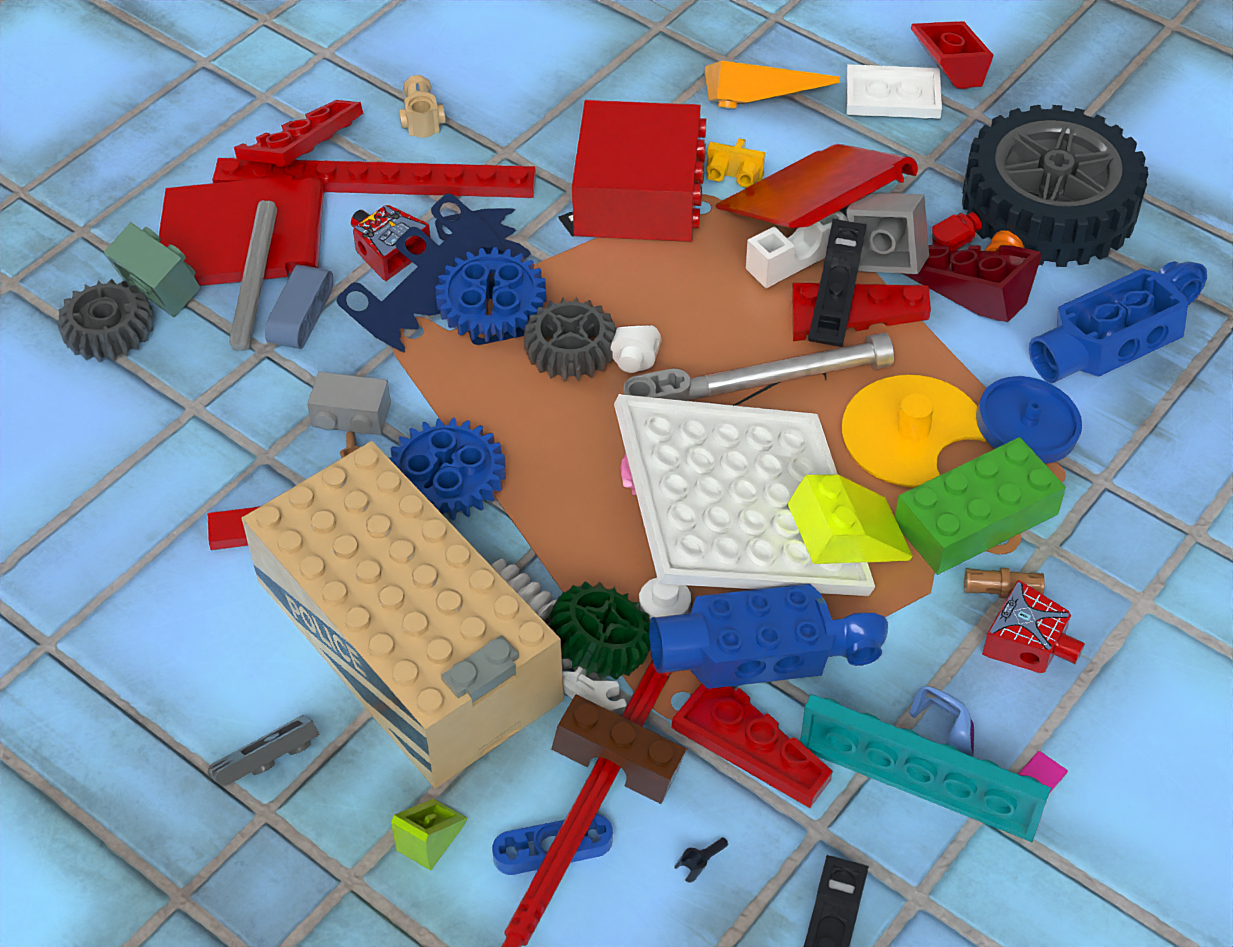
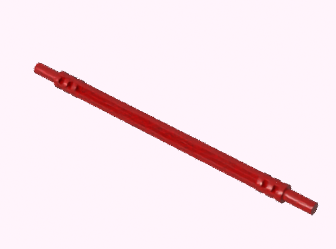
[501,660,672,947]

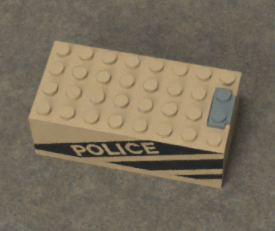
[242,441,564,789]

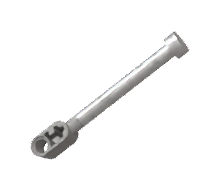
[624,332,894,401]

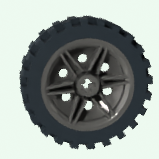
[962,105,1149,267]

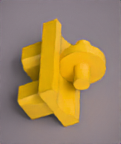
[706,138,766,187]

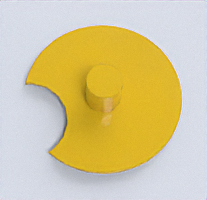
[842,375,986,488]

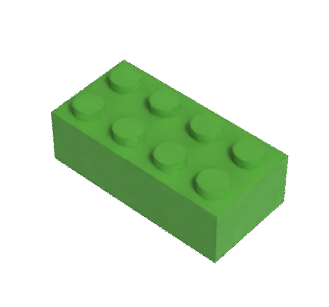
[895,437,1066,575]

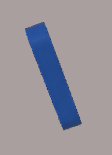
[492,814,613,875]

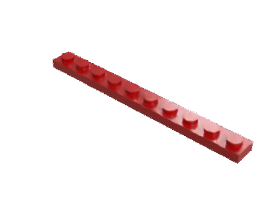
[212,158,536,198]

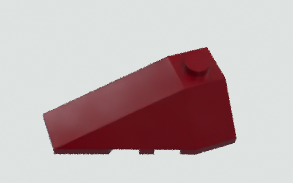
[901,245,1041,322]

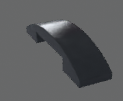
[808,219,867,347]
[804,855,869,947]

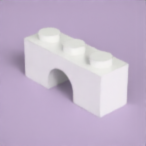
[746,210,848,288]

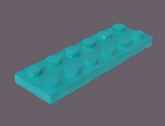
[800,694,1051,842]

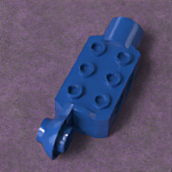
[1029,261,1207,383]
[649,584,888,689]

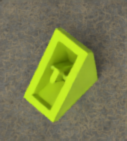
[391,799,467,871]

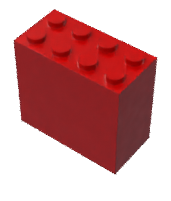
[572,100,707,242]

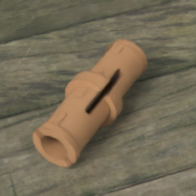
[964,567,1045,598]

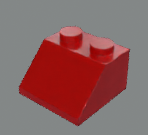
[911,21,994,89]

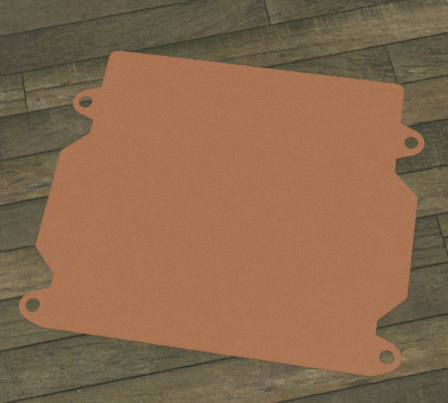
[394,194,1066,720]

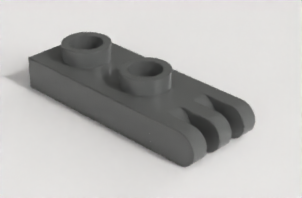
[208,715,320,786]

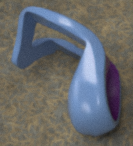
[910,686,974,757]

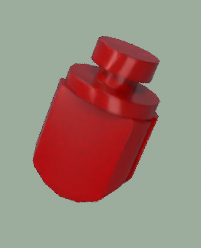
[932,212,982,251]

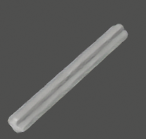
[229,200,277,351]

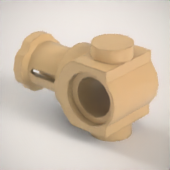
[399,75,445,138]

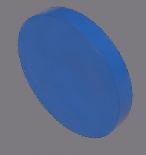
[976,376,1082,464]

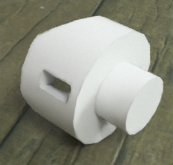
[611,325,662,373]
[639,578,691,623]

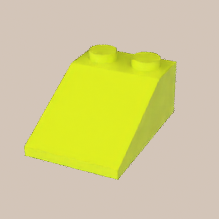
[787,474,913,564]

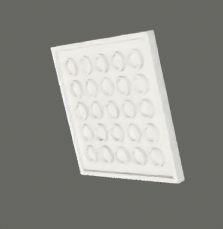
[614,394,875,596]

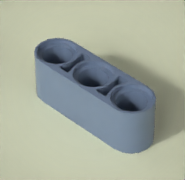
[265,264,333,349]

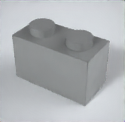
[307,372,391,435]

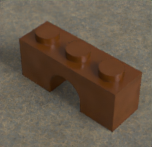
[551,694,687,804]

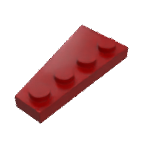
[234,100,363,167]
[792,282,931,342]
[671,683,833,808]

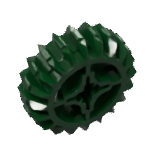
[548,581,650,680]

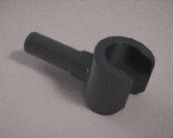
[674,837,728,883]

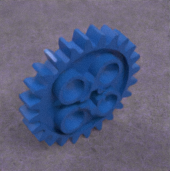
[435,247,547,342]
[389,418,505,521]

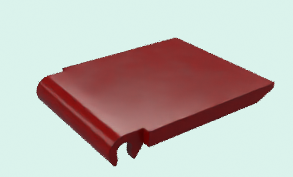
[716,144,918,228]
[159,175,324,286]

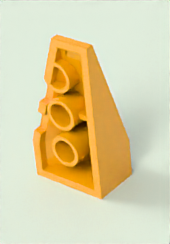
[705,60,840,109]

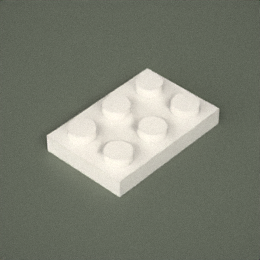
[846,64,942,119]

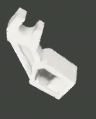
[562,659,627,716]

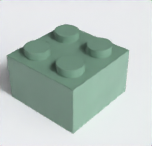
[103,222,201,318]

